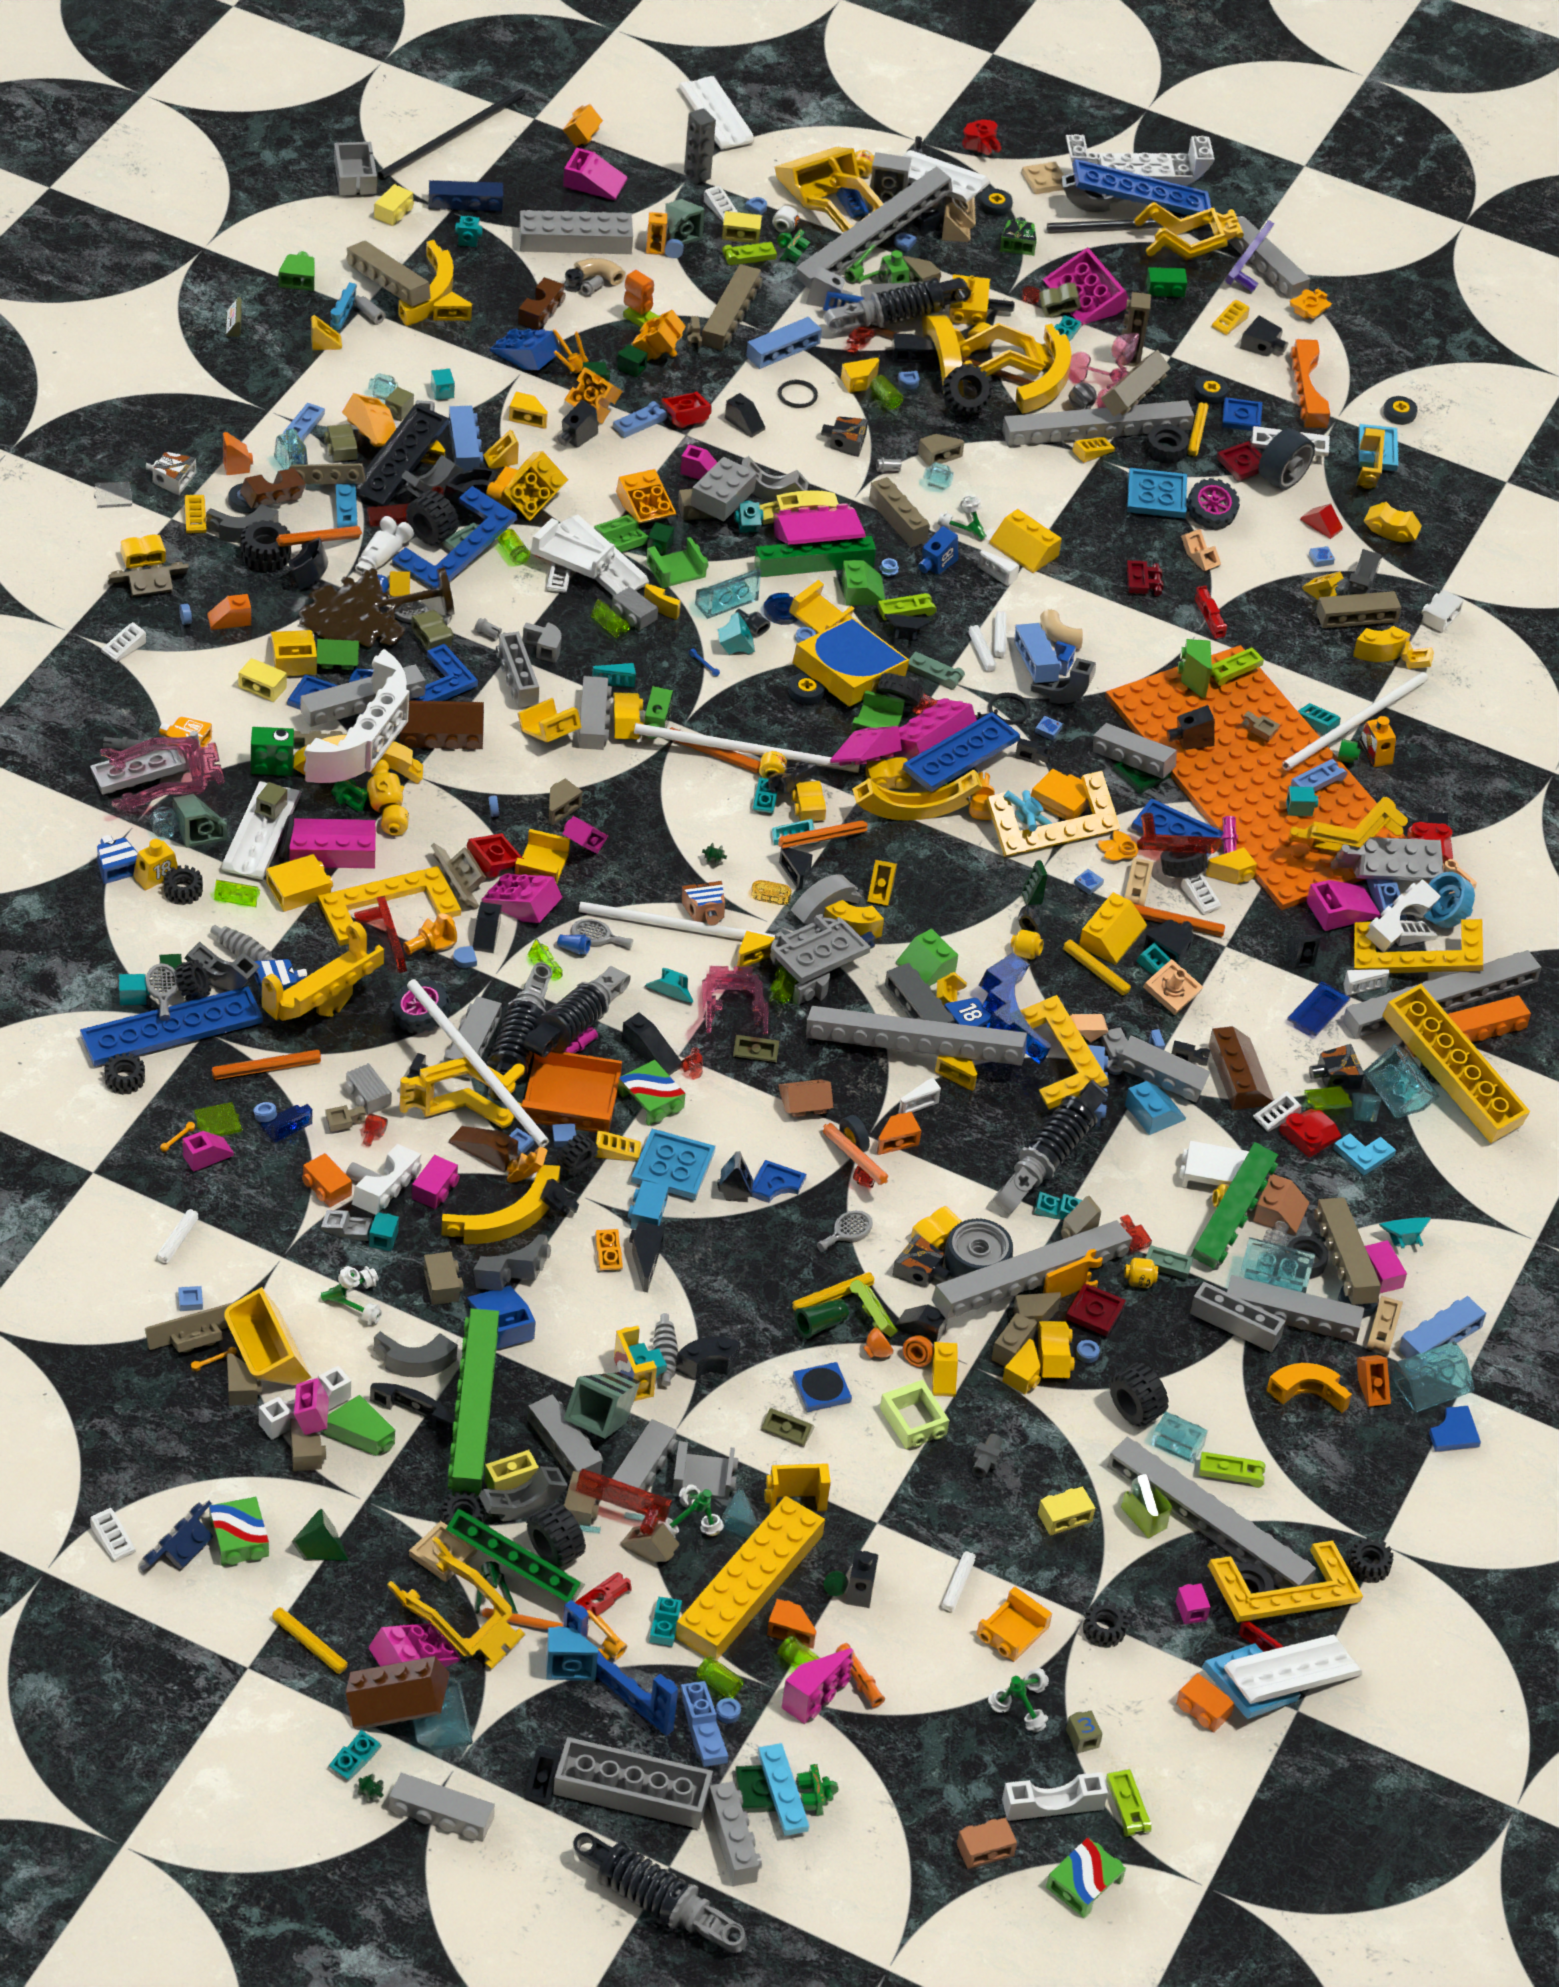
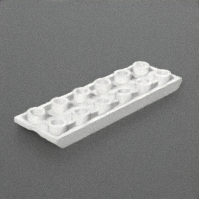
[678,76,754,149]
[903,150,990,203]
[557,515,649,596]
[222,781,301,880]
[1224,1635,1363,1704]

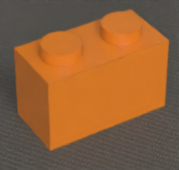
[302,1153,352,1207]
[1176,1673,1235,1732]

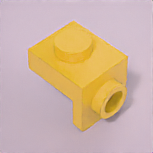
[1401,641,1434,669]
[936,972,967,1005]

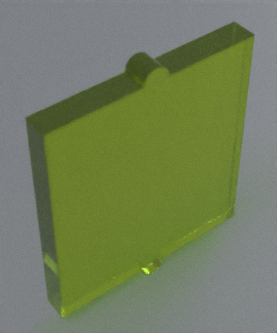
[1304,1087,1352,1110]
[194,1102,242,1136]

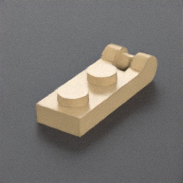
[1124,857,1154,906]
[1367,1296,1403,1354]

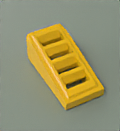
[1212,299,1250,335]
[1072,437,1115,463]
[185,495,206,533]
[595,1131,641,1161]

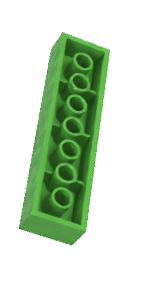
[448,1308,499,1498]

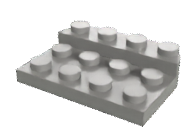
[770,914,871,984]

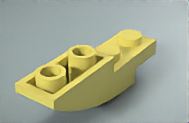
[759,491,838,525]

